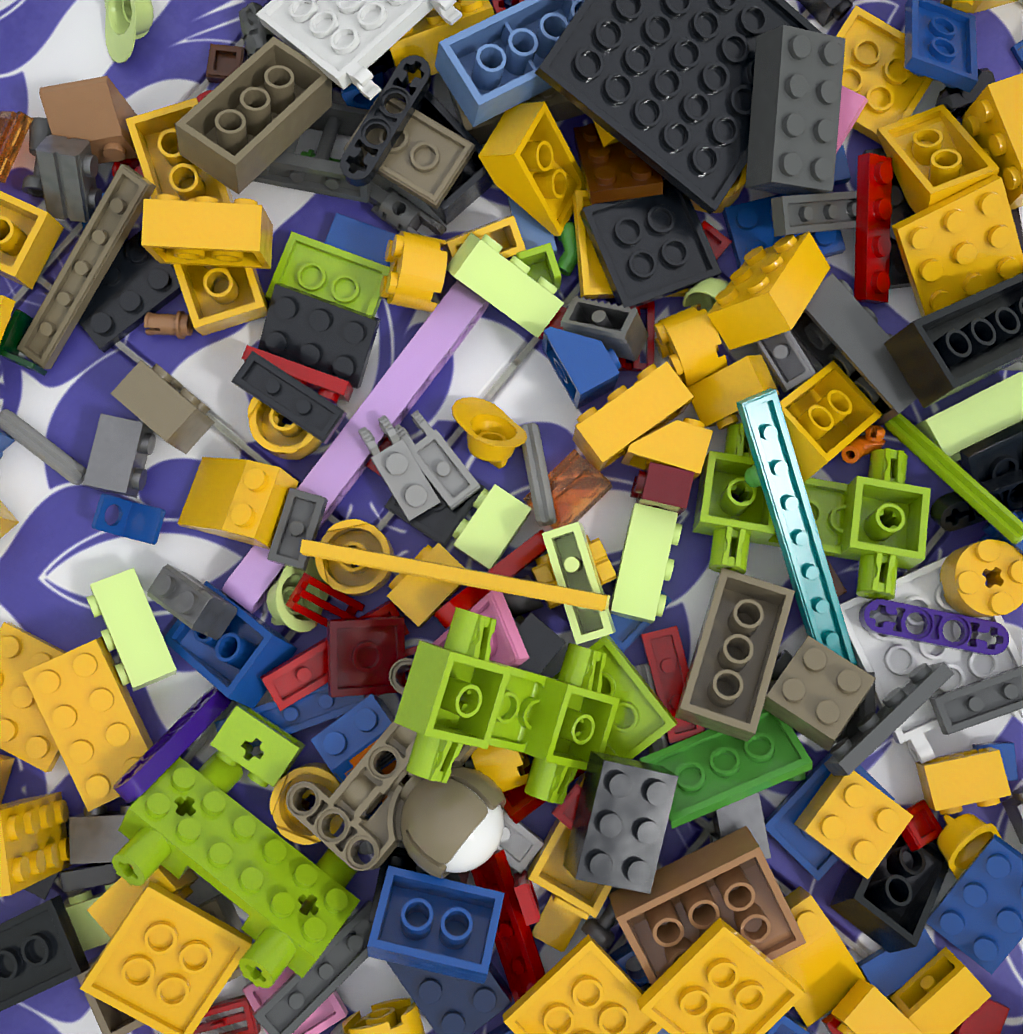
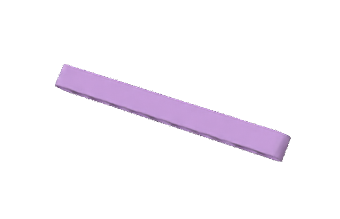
[222,280,489,614]

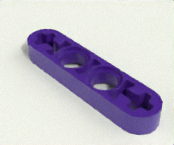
[859,599,1009,655]
[113,686,232,803]

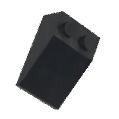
[829,834,949,953]

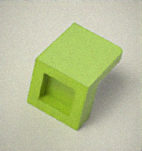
[516,243,562,290]

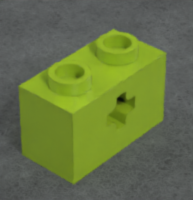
[210,704,306,788]

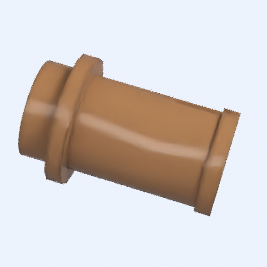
[144,311,193,339]

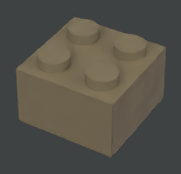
[110,360,215,454]
[763,636,876,752]

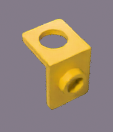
[532,893,589,952]

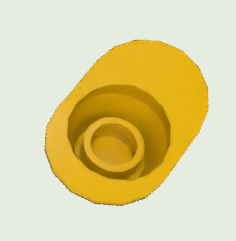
[452,397,527,469]
[937,813,1003,880]

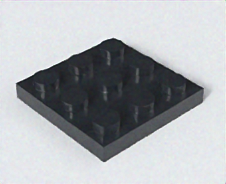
[579,179,722,309]

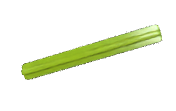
[884,413,1023,544]

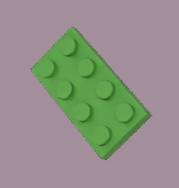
[639,706,813,829]

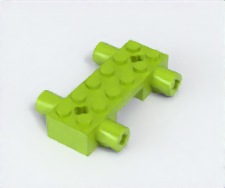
[692,423,931,600]
[394,607,620,805]
[112,751,361,988]

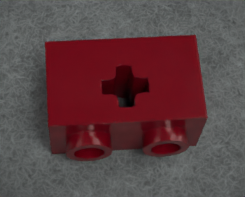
[630,462,695,516]

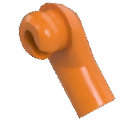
[841,425,886,464]

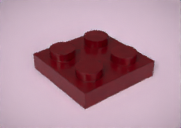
[327,616,405,697]

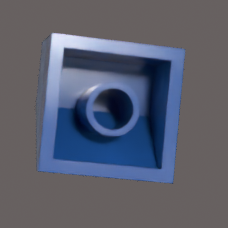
[542,327,621,409]

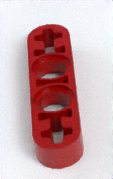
[434,529,547,629]

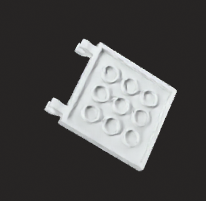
[256,0,463,100]
[840,555,1023,764]

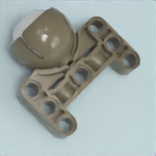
[286,658,506,879]

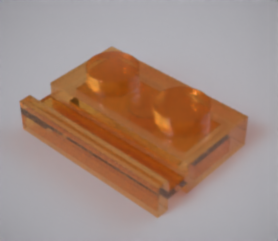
[0,111,33,183]
[523,449,613,529]

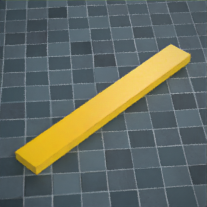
[300,539,610,611]

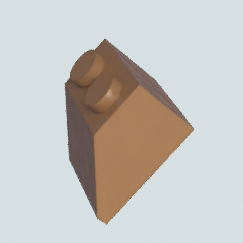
[39,76,138,164]

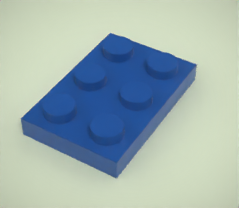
[904,0,978,92]
[722,192,846,269]
[764,751,895,881]
[926,834,1023,975]

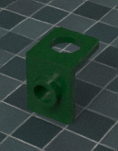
[0,309,47,376]

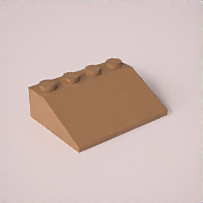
[609,826,806,985]

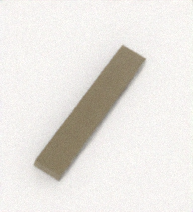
[16,164,156,369]

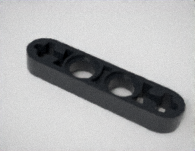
[340,55,431,187]
[930,469,1023,532]

